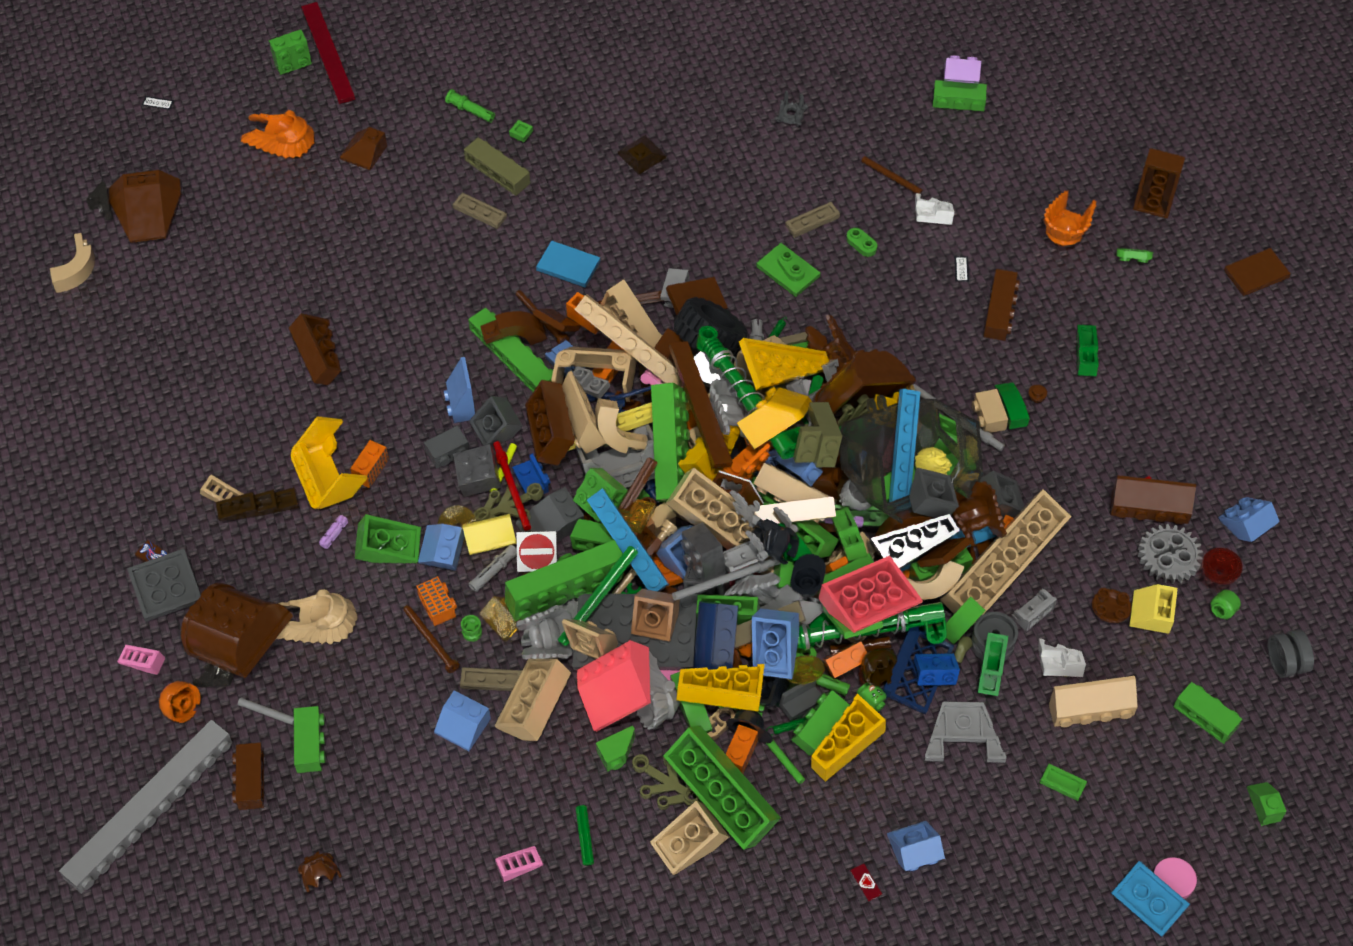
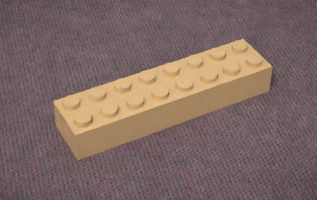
[665,468,794,575]
[940,490,1071,624]

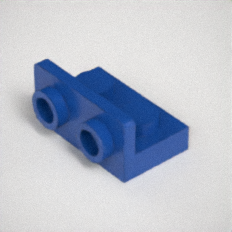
[512,453,550,494]
[914,653,960,686]

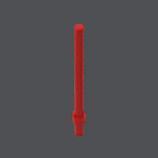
[493,441,531,531]

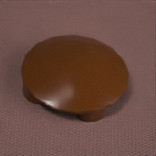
[1092,588,1131,623]

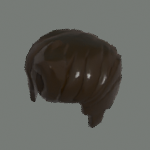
[861,648,897,686]

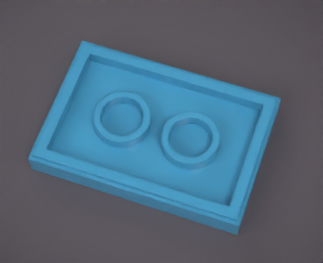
[536,241,601,288]
[1112,861,1190,937]

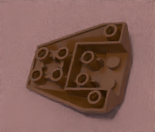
[109,170,181,243]

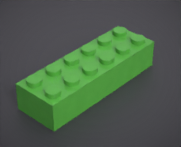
[651,383,690,503]
[505,540,623,621]
[663,725,781,850]

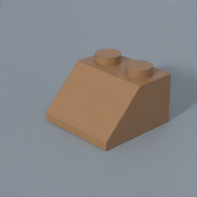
[631,589,680,641]

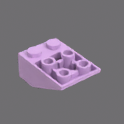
[944,56,981,84]

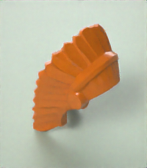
[241,110,315,159]
[1044,191,1097,246]

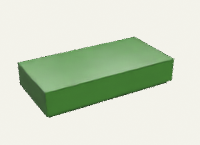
[1040,764,1087,801]

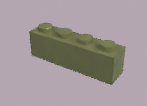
[464,137,530,196]

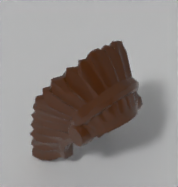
[805,314,857,385]
[951,480,1007,547]

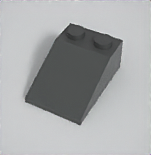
[515,487,584,541]

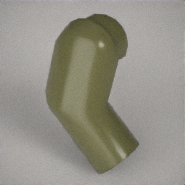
[954,636,972,663]

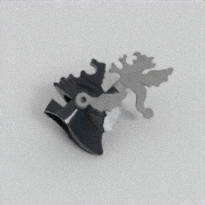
[729,490,799,565]

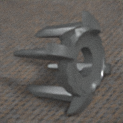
[775,91,808,126]

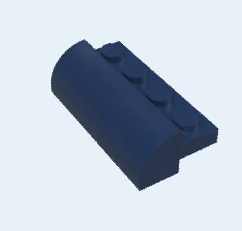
[694,601,739,670]

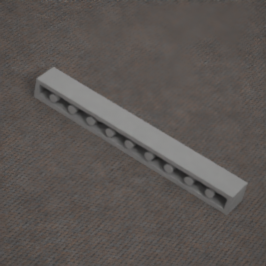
[59,720,232,894]

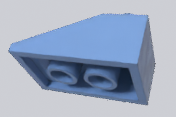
[444,357,475,423]
[752,608,799,679]

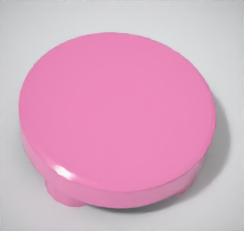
[1153,857,1197,899]

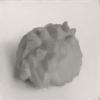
[839,478,878,511]

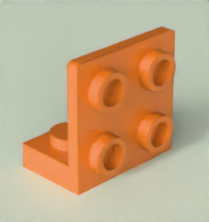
[722,444,771,480]

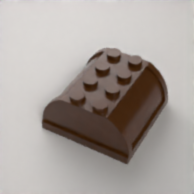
[812,349,916,422]
[181,583,293,678]

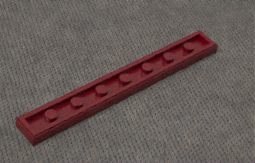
[301,2,355,104]

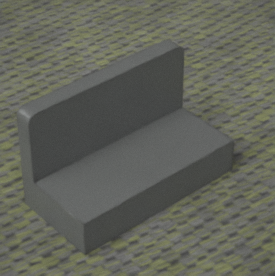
[779,676,821,721]

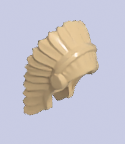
[276,589,358,645]

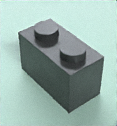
[424,426,470,469]

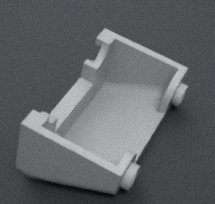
[576,424,655,488]

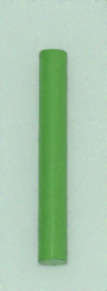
[766,740,805,784]

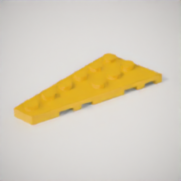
[739,338,829,390]

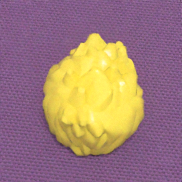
[915,447,952,475]

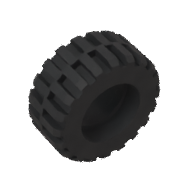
[673,297,747,357]

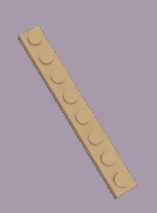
[574,294,683,388]

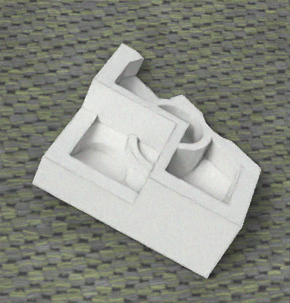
[915,193,954,225]
[1038,639,1086,677]

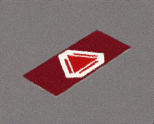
[850,863,883,901]

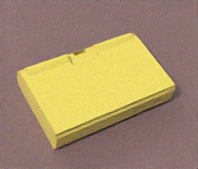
[463,514,517,555]

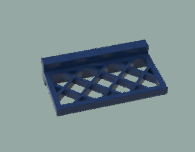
[882,626,954,714]

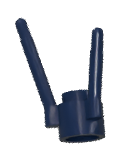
[606,386,651,413]

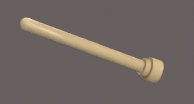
[612,519,678,594]

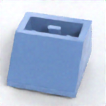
[1218,497,1280,542]

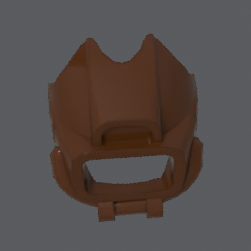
[298,851,342,893]

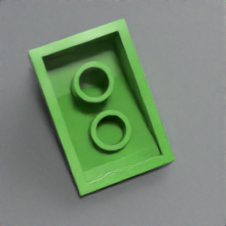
[354,514,421,563]

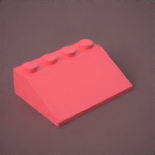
[819,556,923,633]
[577,640,651,732]

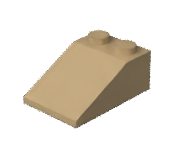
[562,619,618,659]
[650,801,729,875]

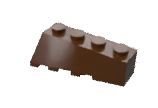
[289,313,341,385]

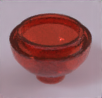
[1202,548,1243,585]

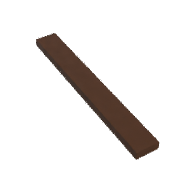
[669,341,733,468]

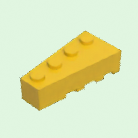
[678,425,740,481]
[677,664,765,711]
[811,693,886,782]

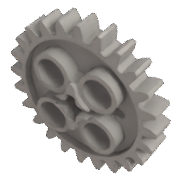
[1138,524,1203,584]

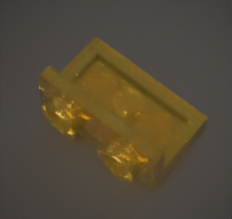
[479,596,521,641]

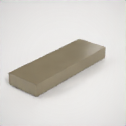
[453,192,507,229]
[785,202,840,238]
[460,667,522,691]

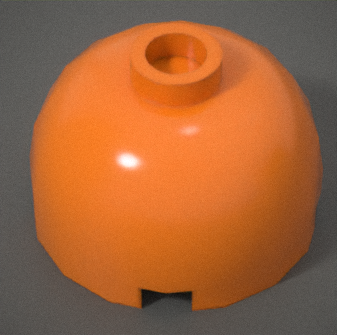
[159,681,200,723]

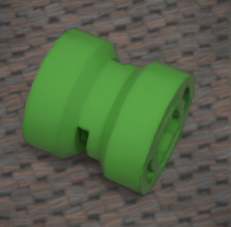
[461,615,482,642]

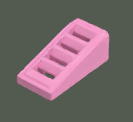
[118,645,165,675]
[495,846,543,882]

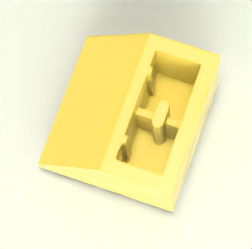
[1129,584,1178,634]

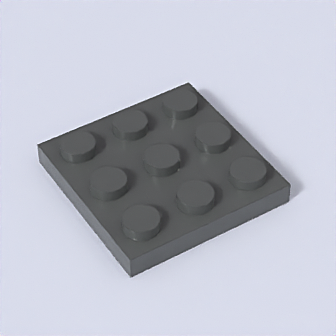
[127,549,201,622]

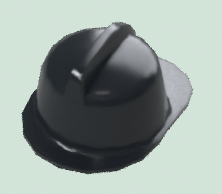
[791,554,826,600]
[726,709,773,743]

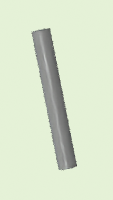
[238,698,294,725]

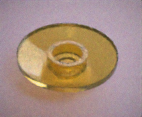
[438,505,476,543]
[786,655,825,684]

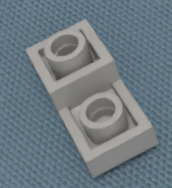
[573,366,610,399]

